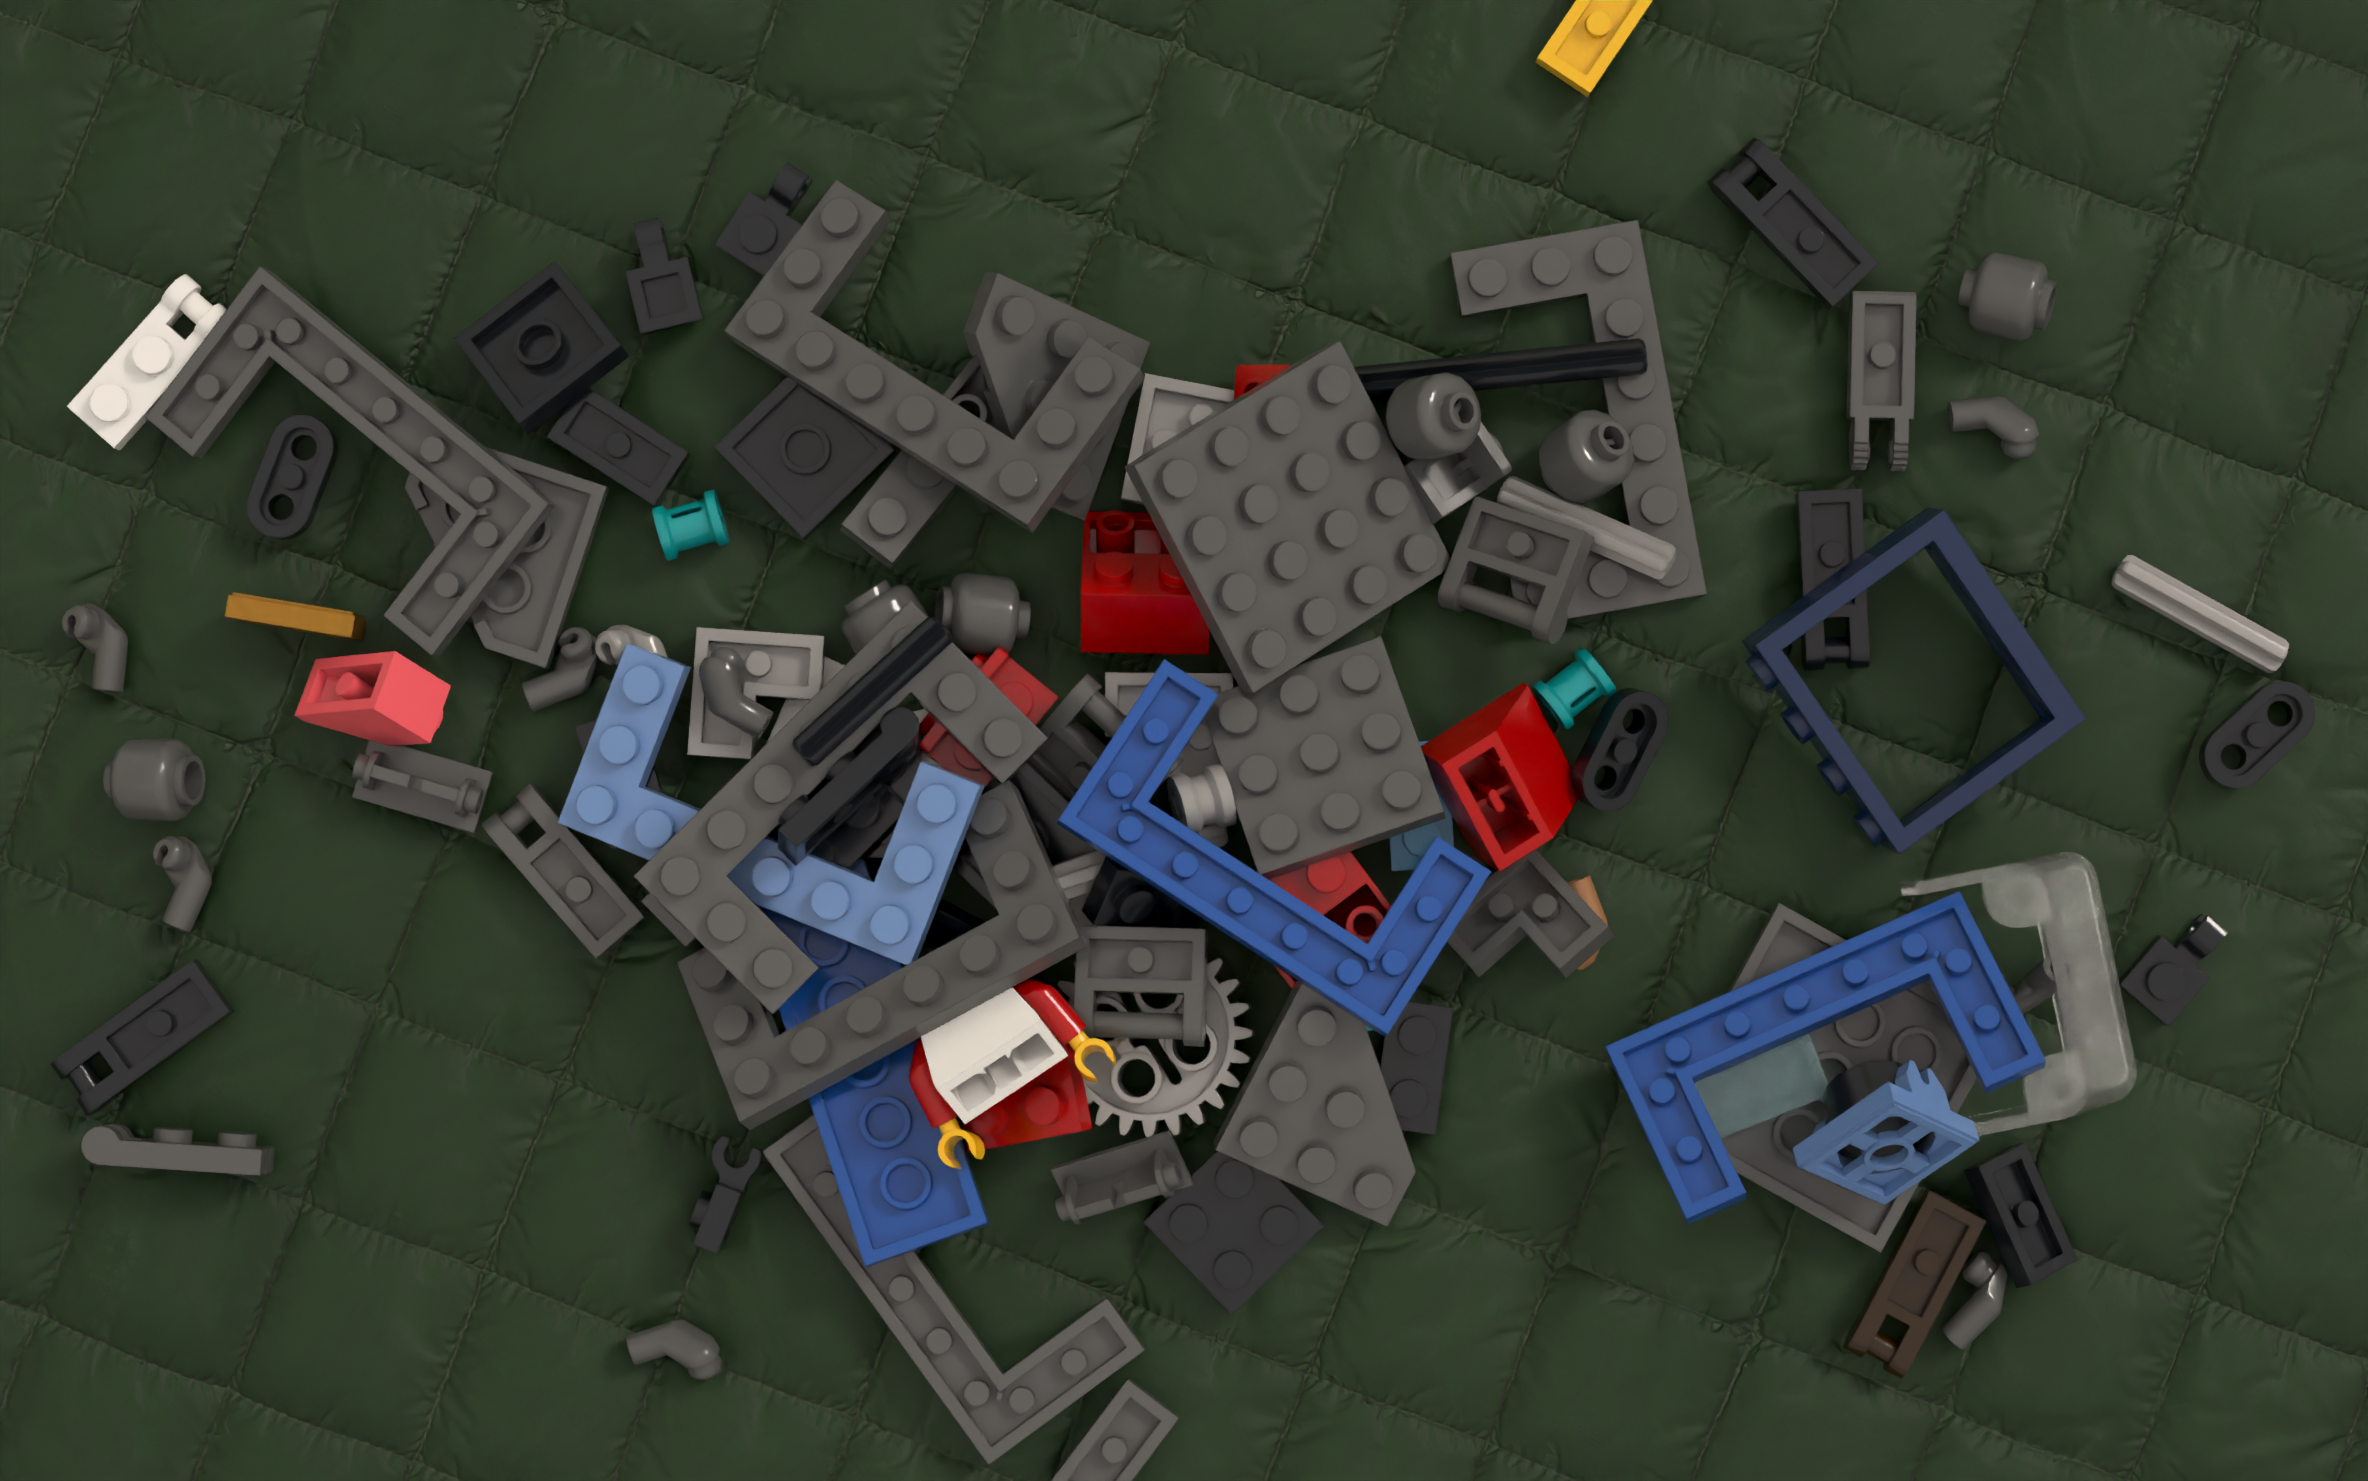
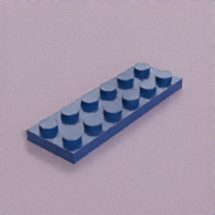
[754,860,990,1267]

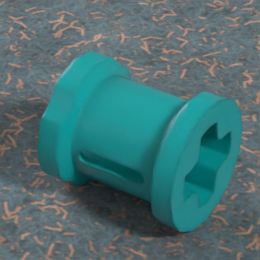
[652,489,730,561]
[1531,647,1616,731]

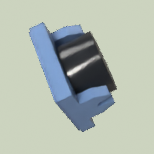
[1793,1060,1979,1205]

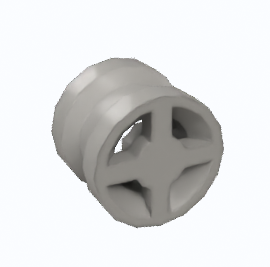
[1167,763,1237,834]

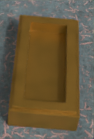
[225,592,367,642]

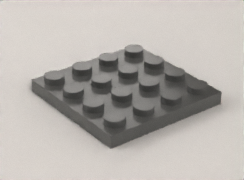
[1124,341,1451,693]
[1694,903,1977,1253]

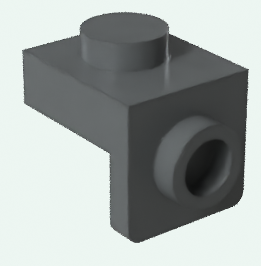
[1404,421,1512,525]

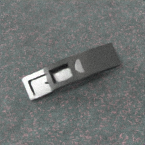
[840,356,998,569]

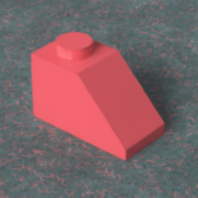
[294,651,451,746]

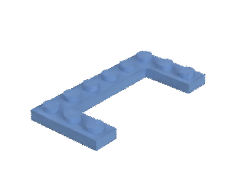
[558,643,985,965]

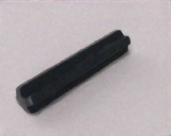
[792,616,953,766]

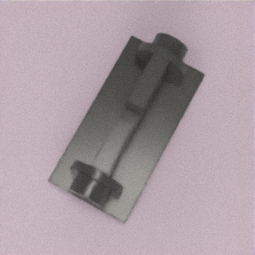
[352,740,493,833]
[1051,1130,1194,1225]

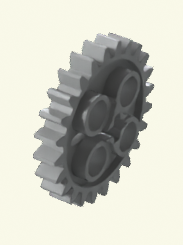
[1057,958,1254,1137]

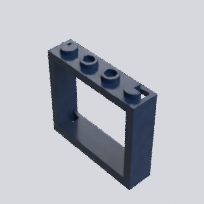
[1742,507,2086,854]

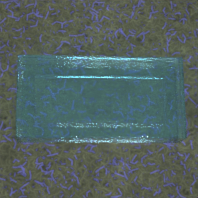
[1694,1034,1829,1138]

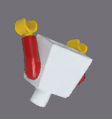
[909,978,1117,1170]

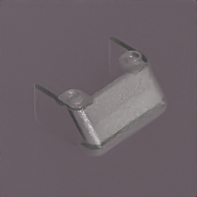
[1900,852,2137,1136]

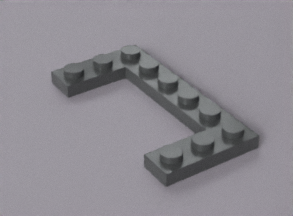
[724,180,1145,533]
[1449,220,1707,629]
[145,266,556,656]
[634,601,1048,1014]
[677,780,1088,1130]
[762,1114,1145,1465]

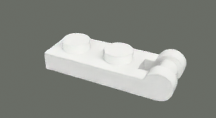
[67,274,227,451]

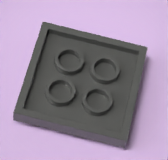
[1205,637,1445,880]

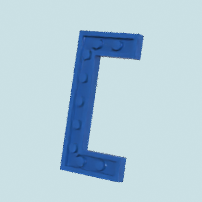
[1057,659,1491,1037]
[1605,891,2046,1225]

